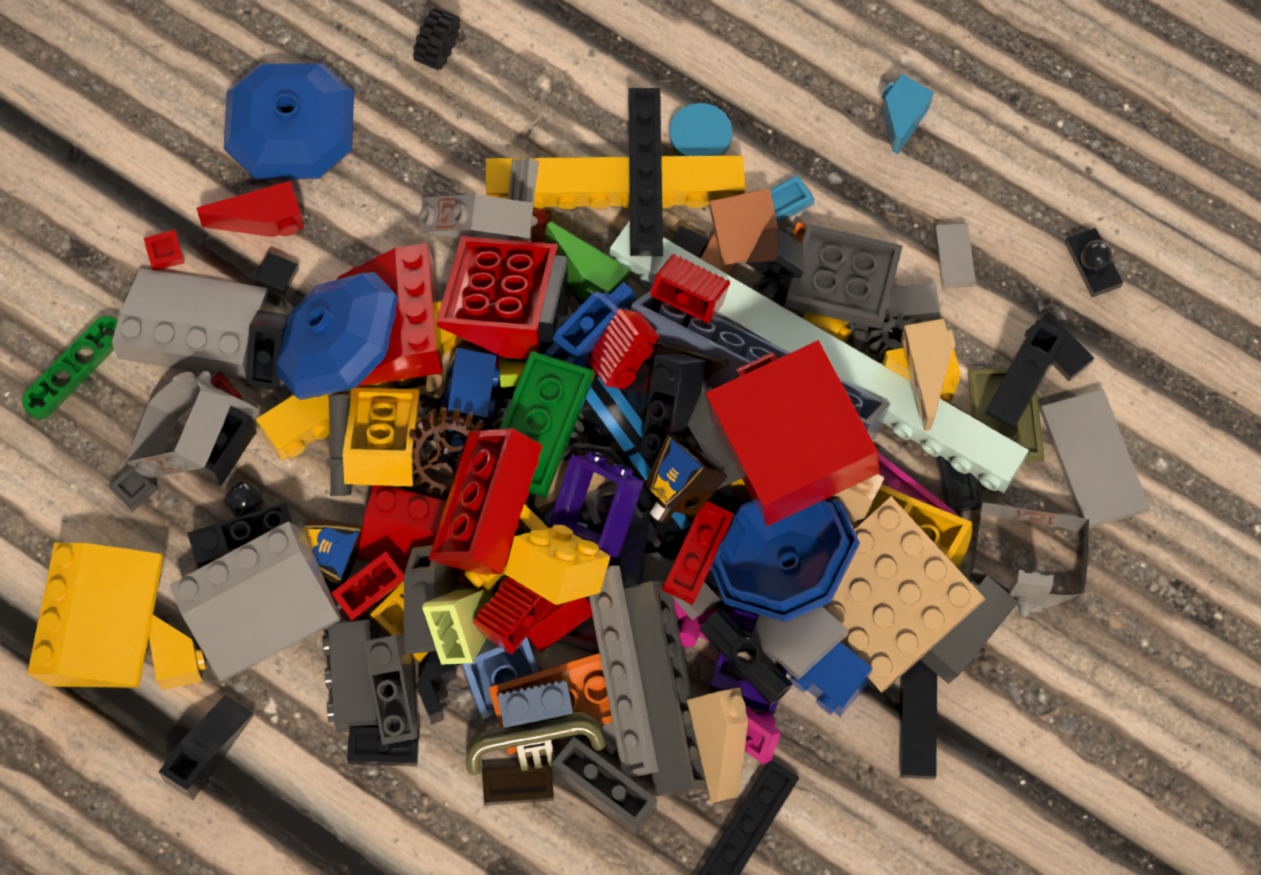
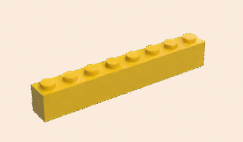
[486,156,745,210]
[256,299,470,462]

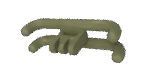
[466,712,605,775]

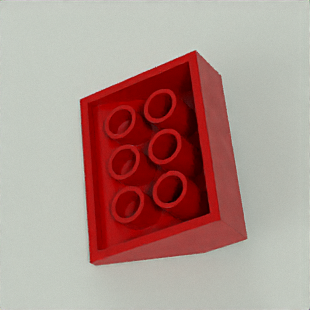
[436,236,558,360]
[337,242,443,386]

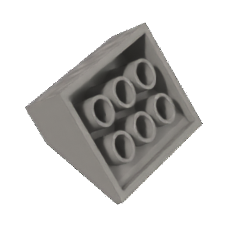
[112,268,268,379]
[169,522,341,682]

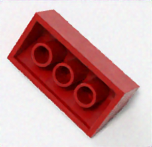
[428,428,543,574]
[358,485,489,588]

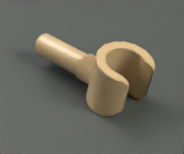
[410,374,445,398]

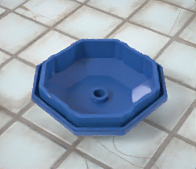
[223,63,354,179]
[277,272,398,400]
[711,499,860,622]

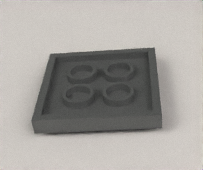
[785,224,903,329]

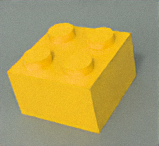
[504,525,610,605]

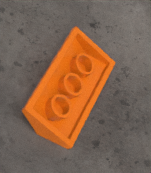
[488,653,613,755]

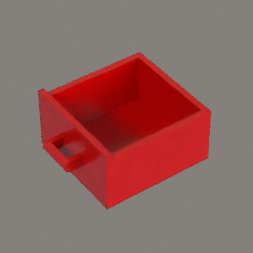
[705,340,879,527]

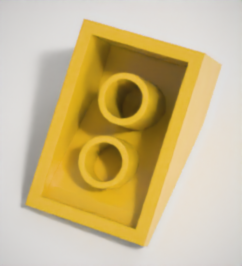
[343,387,420,486]

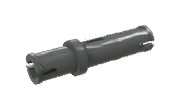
[326,394,352,496]

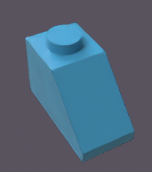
[881,74,934,154]

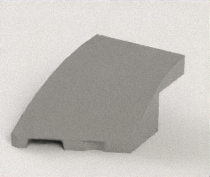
[751,606,848,680]

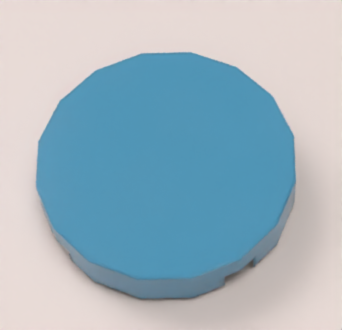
[669,103,733,156]

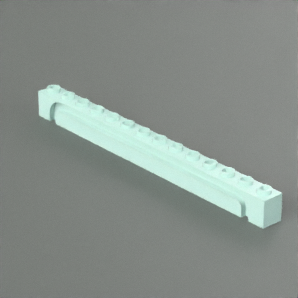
[610,221,1029,494]

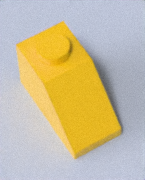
[149,615,206,690]

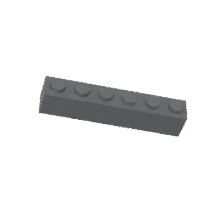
[624,581,707,796]

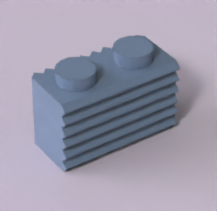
[497,679,573,728]

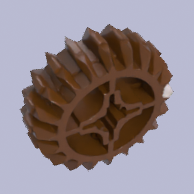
[404,407,484,498]

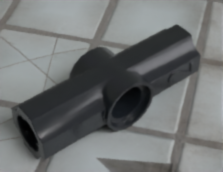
[699,609,793,706]

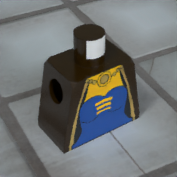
[646,435,727,523]
[303,517,362,591]

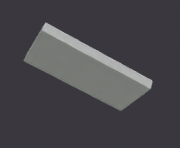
[1040,389,1150,529]

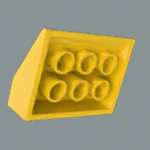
[27,543,164,688]

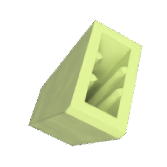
[422,588,493,665]

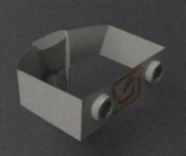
[419,158,539,242]
[126,371,259,478]
[969,502,1089,617]

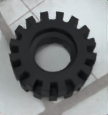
[413,8,461,70]

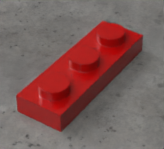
[662,501,734,605]

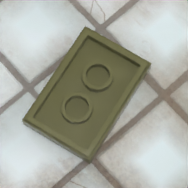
[967,367,1045,463]

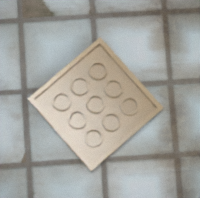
[822,496,986,693]

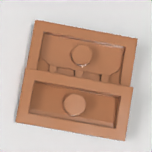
[708,188,778,265]

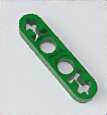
[22,316,118,420]

